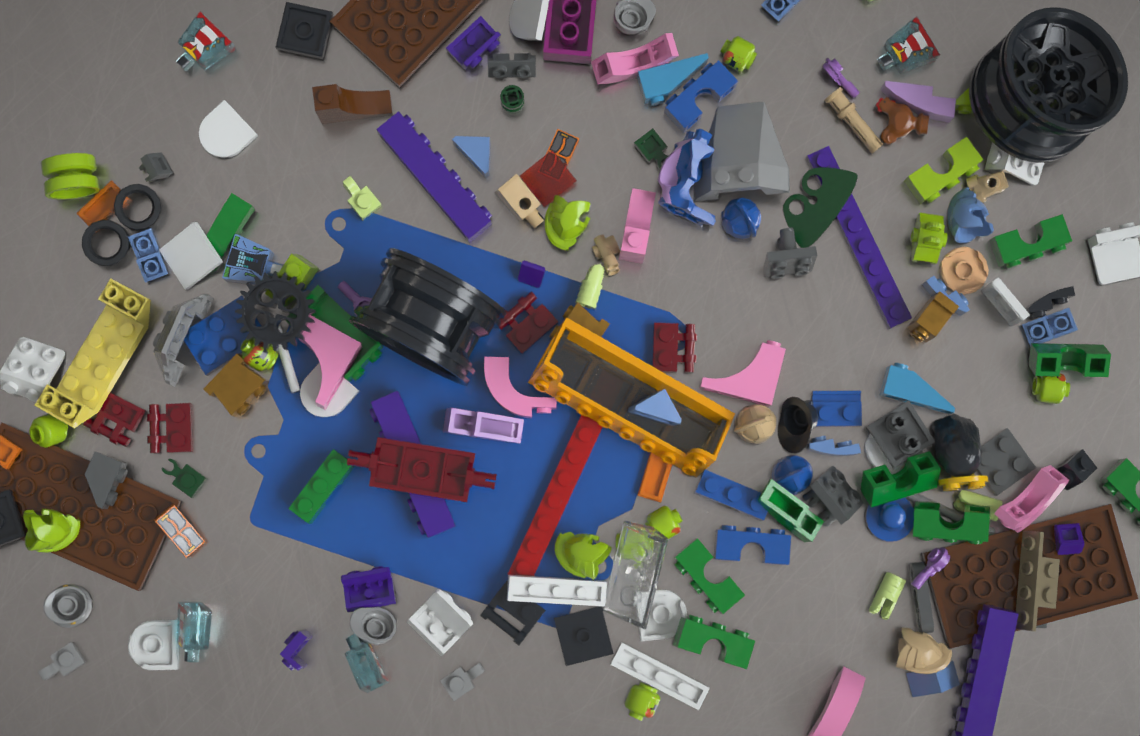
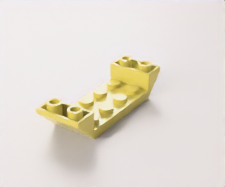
[34,278,151,428]

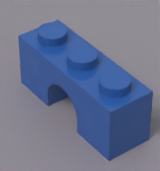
[664,60,738,134]
[694,470,768,521]
[714,525,791,565]

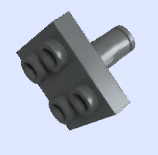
[763,228,817,279]
[867,401,935,468]
[803,465,864,527]

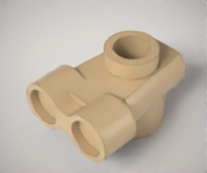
[966,171,1009,203]
[592,235,620,276]

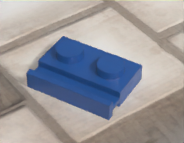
[811,391,862,427]

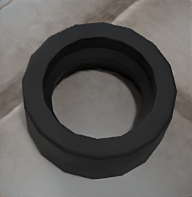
[114,184,161,230]
[82,220,129,266]

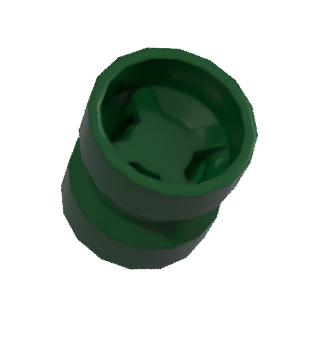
[500,85,524,114]

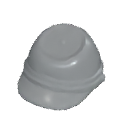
[614,0,656,35]
[350,607,396,645]

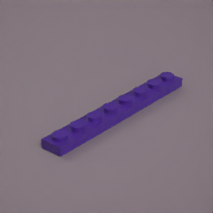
[806,146,912,329]

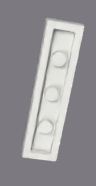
[506,575,607,606]
[611,642,710,710]

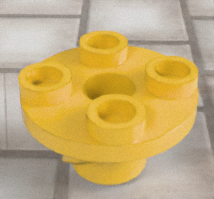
[938,473,989,491]

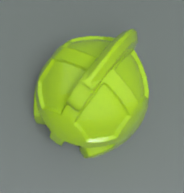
[545,195,591,251]
[23,509,80,553]
[555,532,612,580]

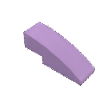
[881,81,956,123]
[443,408,524,443]

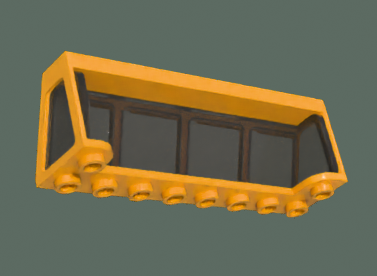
[528,317,735,477]

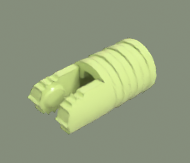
[575,264,605,309]
[953,490,1002,521]
[869,572,906,620]

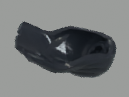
[932,413,982,477]

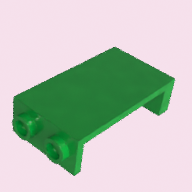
[285,285,383,382]

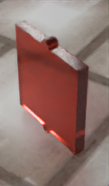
[520,149,577,207]

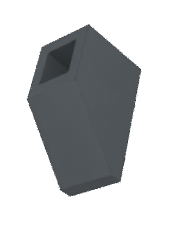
[85,451,128,509]

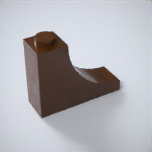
[312,84,393,124]

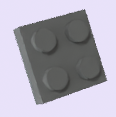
[977,428,1036,496]

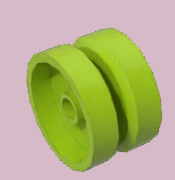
[41,153,100,200]

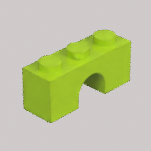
[904,136,983,204]

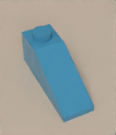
[637,53,709,106]
[879,363,955,415]

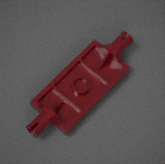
[347,437,497,502]

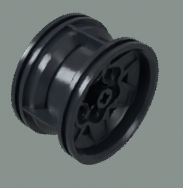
[969,7,1128,163]
[349,248,507,386]

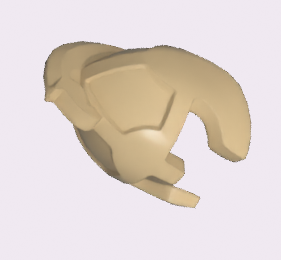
[733,404,776,444]
[896,627,952,674]

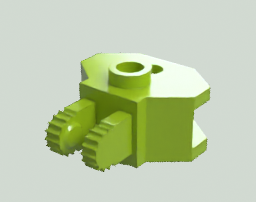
[911,213,947,265]

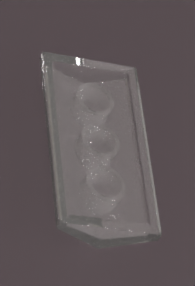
[603,521,668,629]

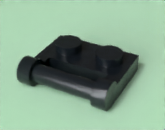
[480,581,546,646]

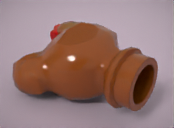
[876,97,929,144]

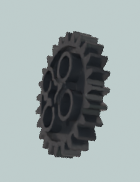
[235,271,316,352]

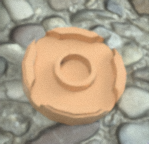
[939,246,989,295]

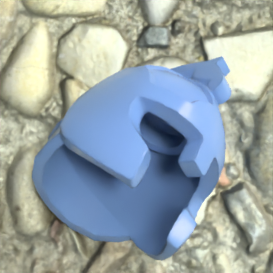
[947,187,994,243]

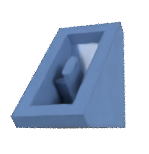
[452,136,490,178]
[628,389,682,426]
[906,661,960,697]

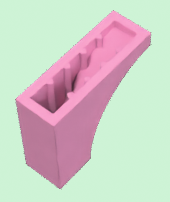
[619,188,656,264]
[299,315,362,410]
[699,340,786,407]

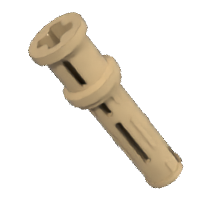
[824,87,883,154]

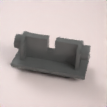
[488,53,536,78]

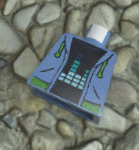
[222,234,284,285]

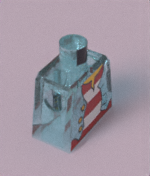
[176,11,236,71]
[878,17,940,74]
[177,602,212,662]
[345,634,389,693]

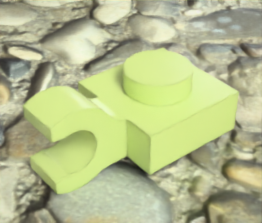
[343,176,381,221]

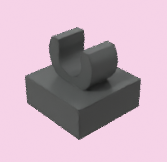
[139,152,173,182]

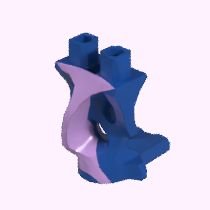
[658,129,716,226]

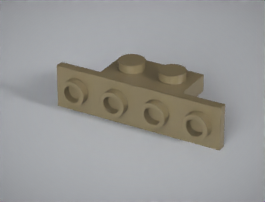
[1016,531,1060,631]

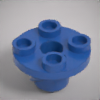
[865,497,914,542]

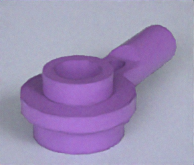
[822,58,860,99]
[338,281,372,316]
[911,547,950,590]

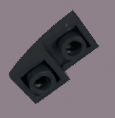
[1025,286,1075,318]

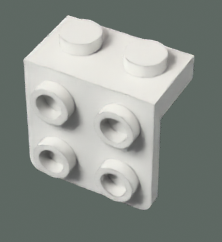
[984,142,1044,185]
[1088,222,1140,285]
[0,337,65,402]
[407,589,473,657]

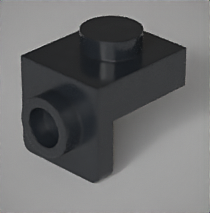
[1056,449,1097,490]

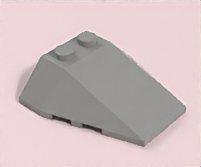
[694,102,790,201]
[153,293,214,387]

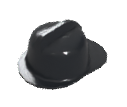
[778,397,818,453]

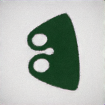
[783,167,858,248]

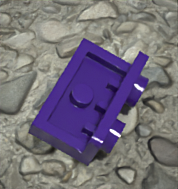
[446,16,501,70]
[341,566,396,612]
[280,630,313,671]

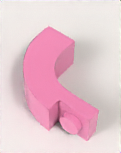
[591,33,679,84]
[484,357,557,418]
[995,465,1069,533]
[807,666,866,736]

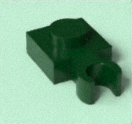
[634,128,668,170]
[162,459,208,498]

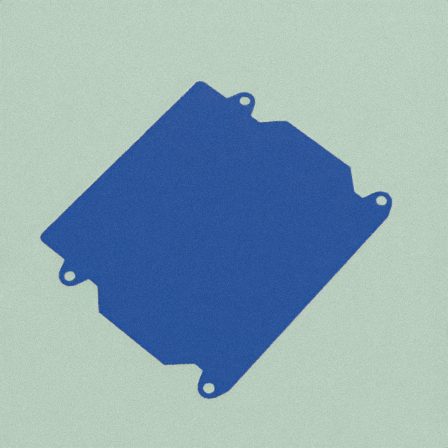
[244,208,686,628]

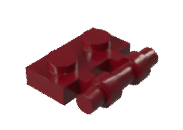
[499,291,558,354]
[653,323,697,373]
[83,392,146,447]
[147,403,193,453]

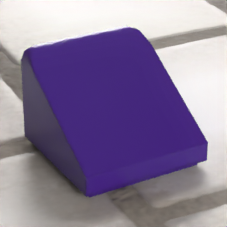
[518,260,546,288]
[1054,523,1085,555]

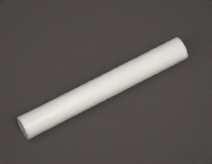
[278,324,300,393]

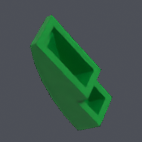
[206,193,255,271]
[758,479,824,542]

